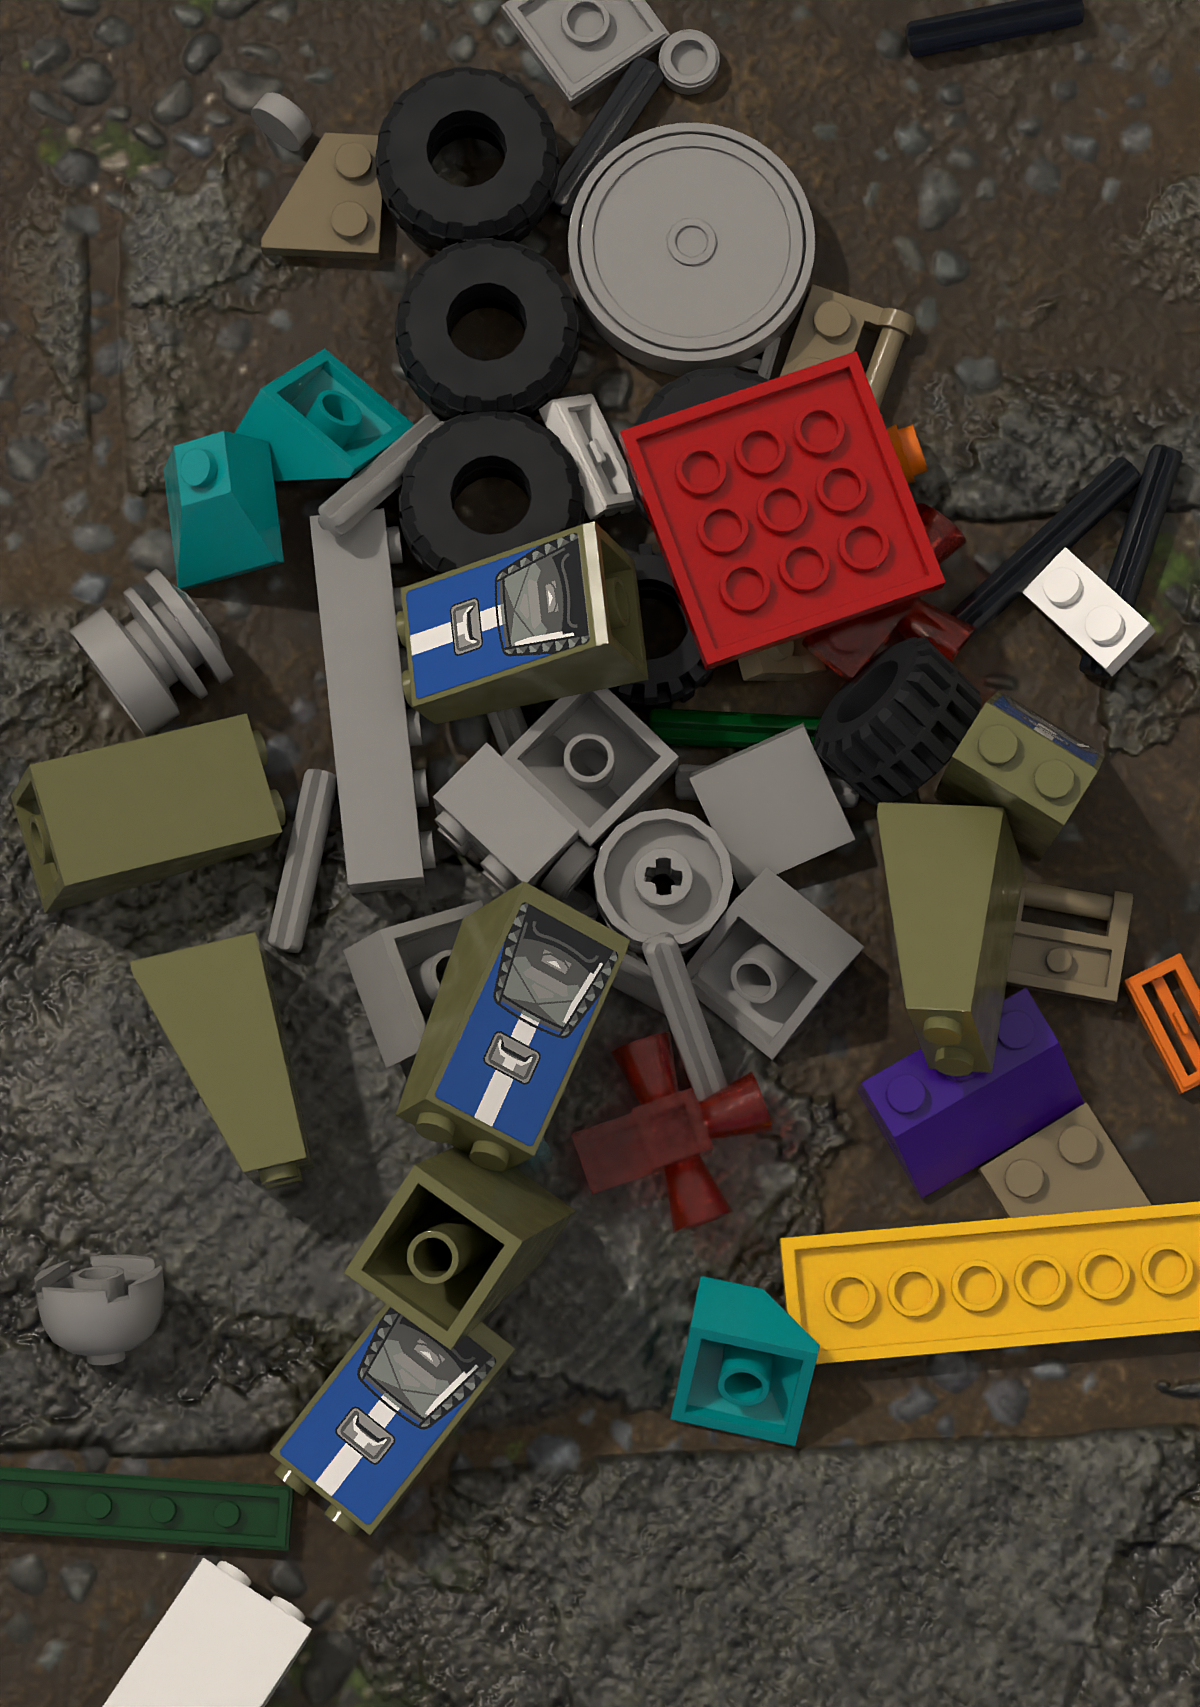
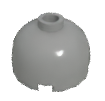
[34,1255,165,1365]

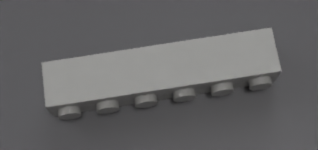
[309,508,436,894]

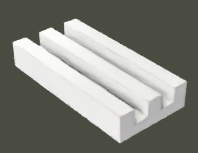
[539,394,636,520]

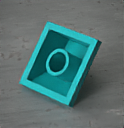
[235,348,414,481]
[163,431,284,591]
[670,1276,819,1446]

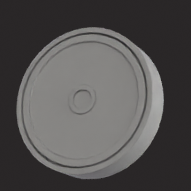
[568,122,815,374]

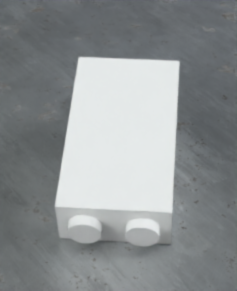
[102,1558,312,1707]

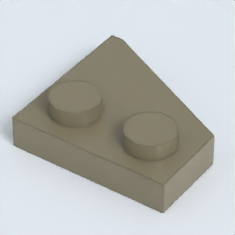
[261,132,383,260]
[977,1102,1152,1218]

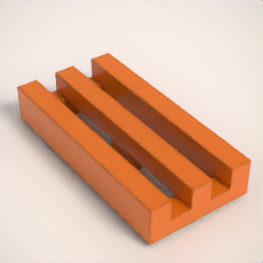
[1122,953,1200,1095]

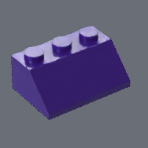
[857,988,1084,1199]

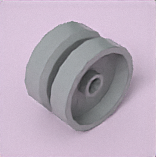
[593,808,733,955]

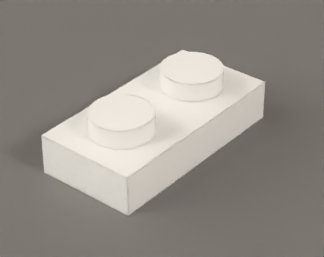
[1022,547,1156,676]

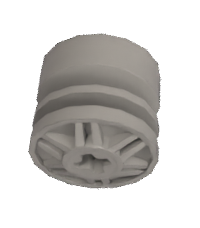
[69,569,234,737]

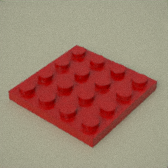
[619,351,945,670]

